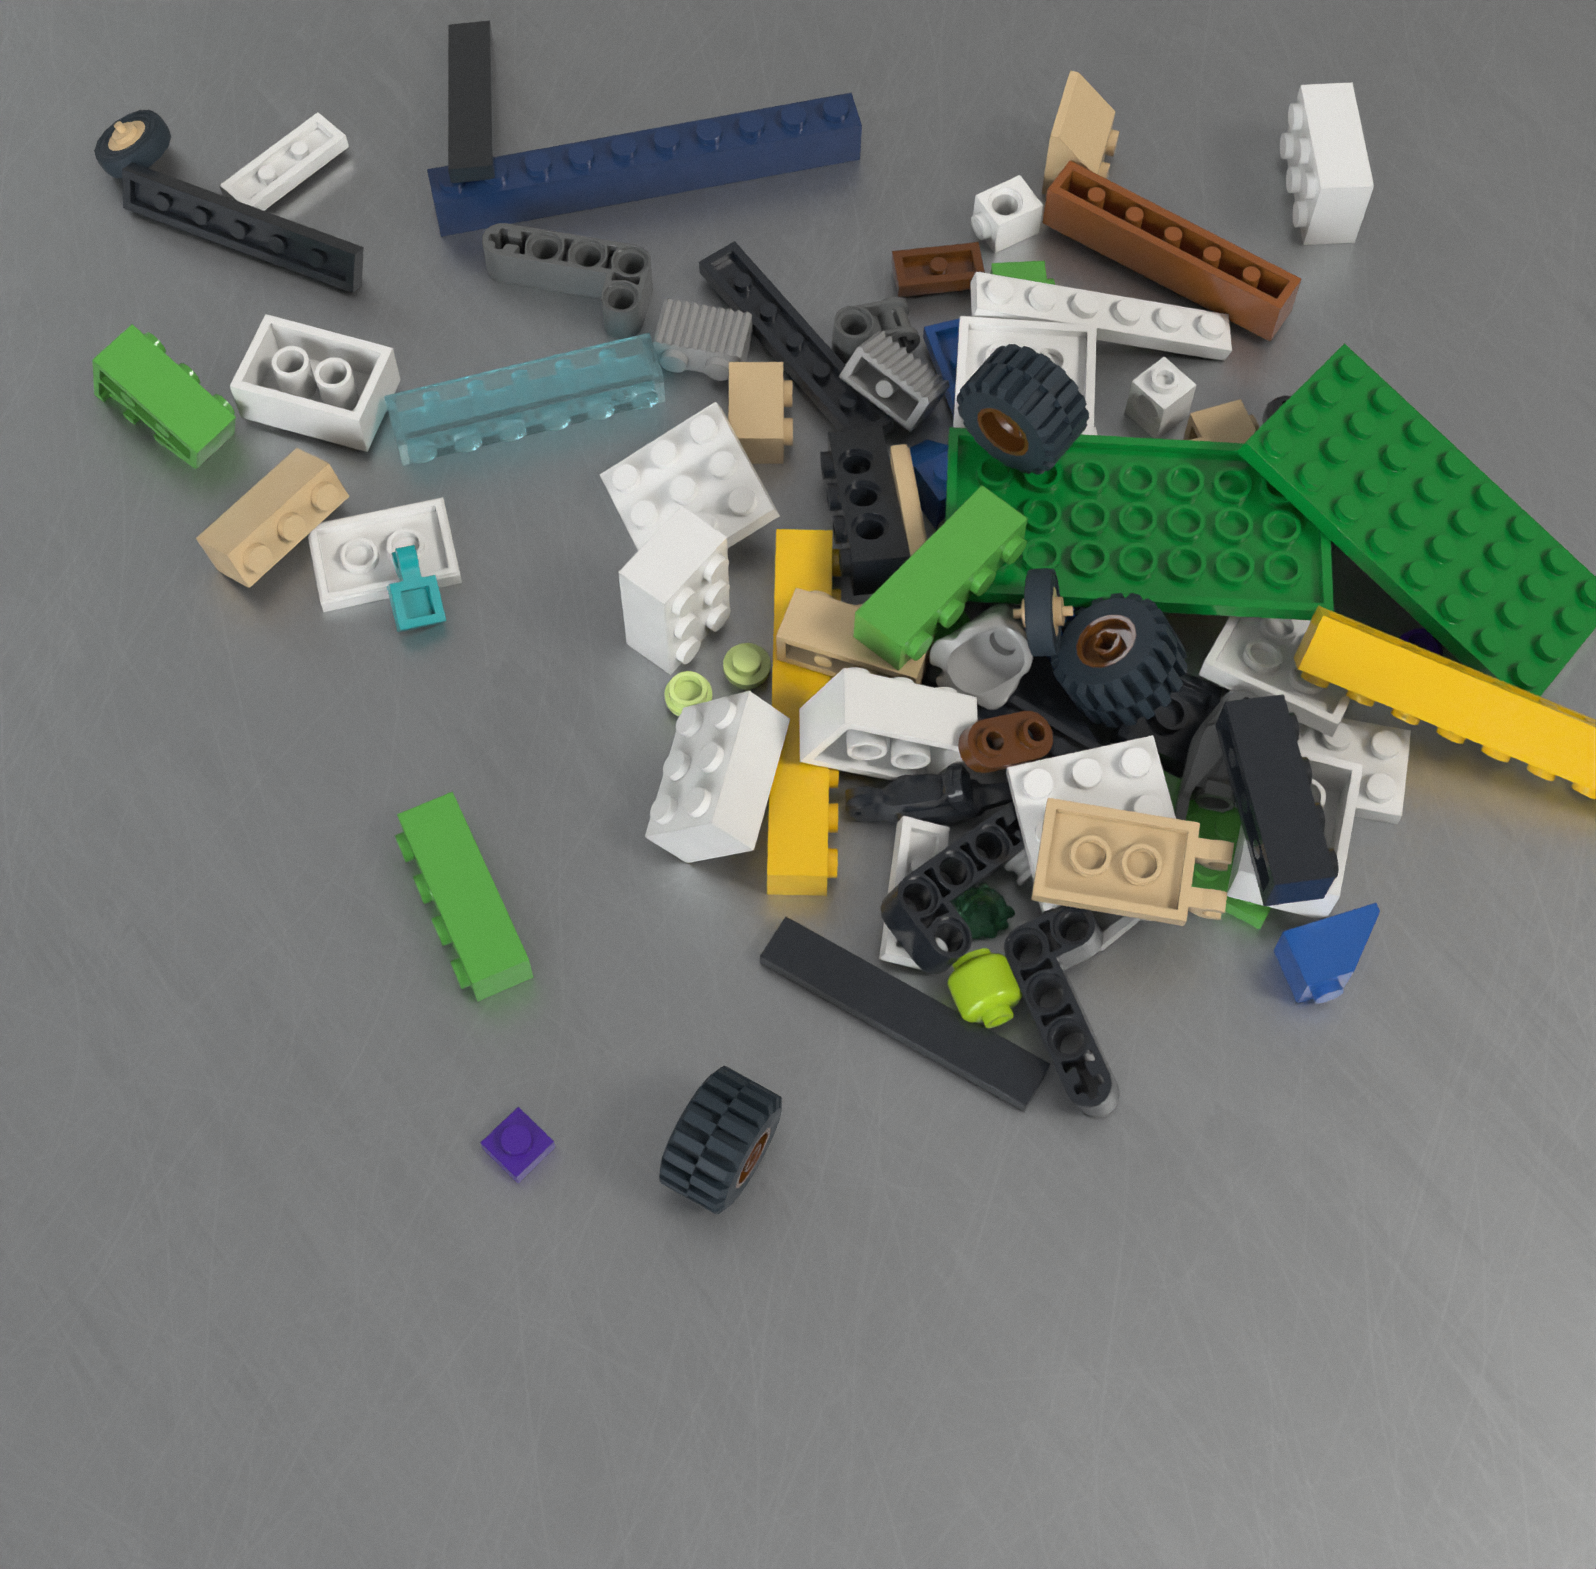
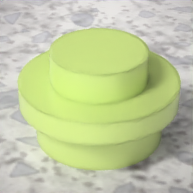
[723,643,771,690]
[664,671,713,716]

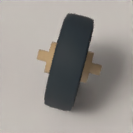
[94,110,171,178]
[1013,568,1073,656]

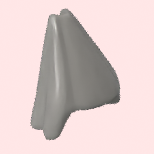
[929,603,1033,710]

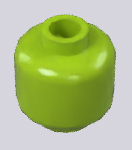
[947,948,1022,1028]

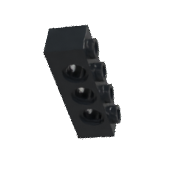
[820,427,911,596]

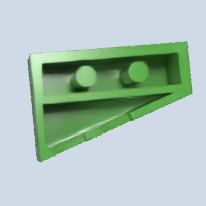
[92,324,236,470]

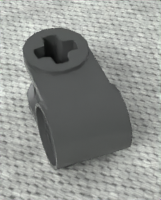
[831,297,920,364]

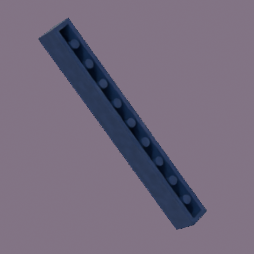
[427,92,862,237]

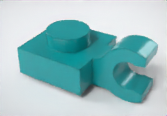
[387,545,446,632]

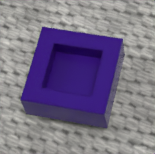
[480,1107,556,1184]

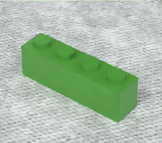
[853,485,1028,671]
[394,791,534,1002]

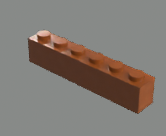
[1042,161,1302,341]

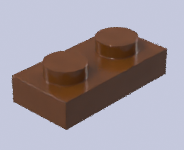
[891,242,985,297]

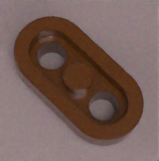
[958,711,1053,773]

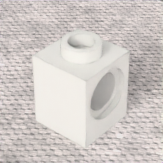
[971,175,1043,253]
[1125,357,1196,439]

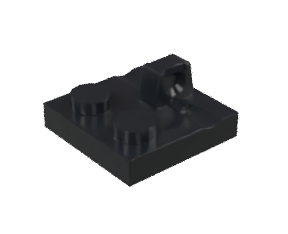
[1109,673,1223,773]

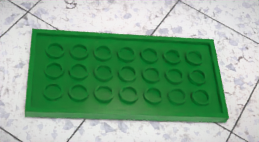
[1237,343,1596,696]
[945,427,1334,621]

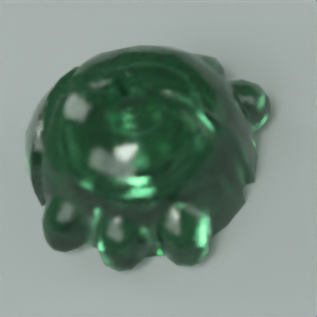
[954,882,1015,939]

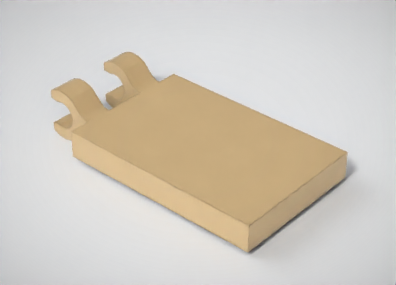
[1031,798,1234,926]

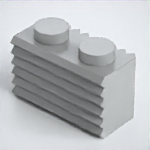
[652,298,752,381]
[839,331,950,432]

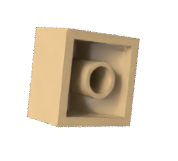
[1041,70,1120,195]

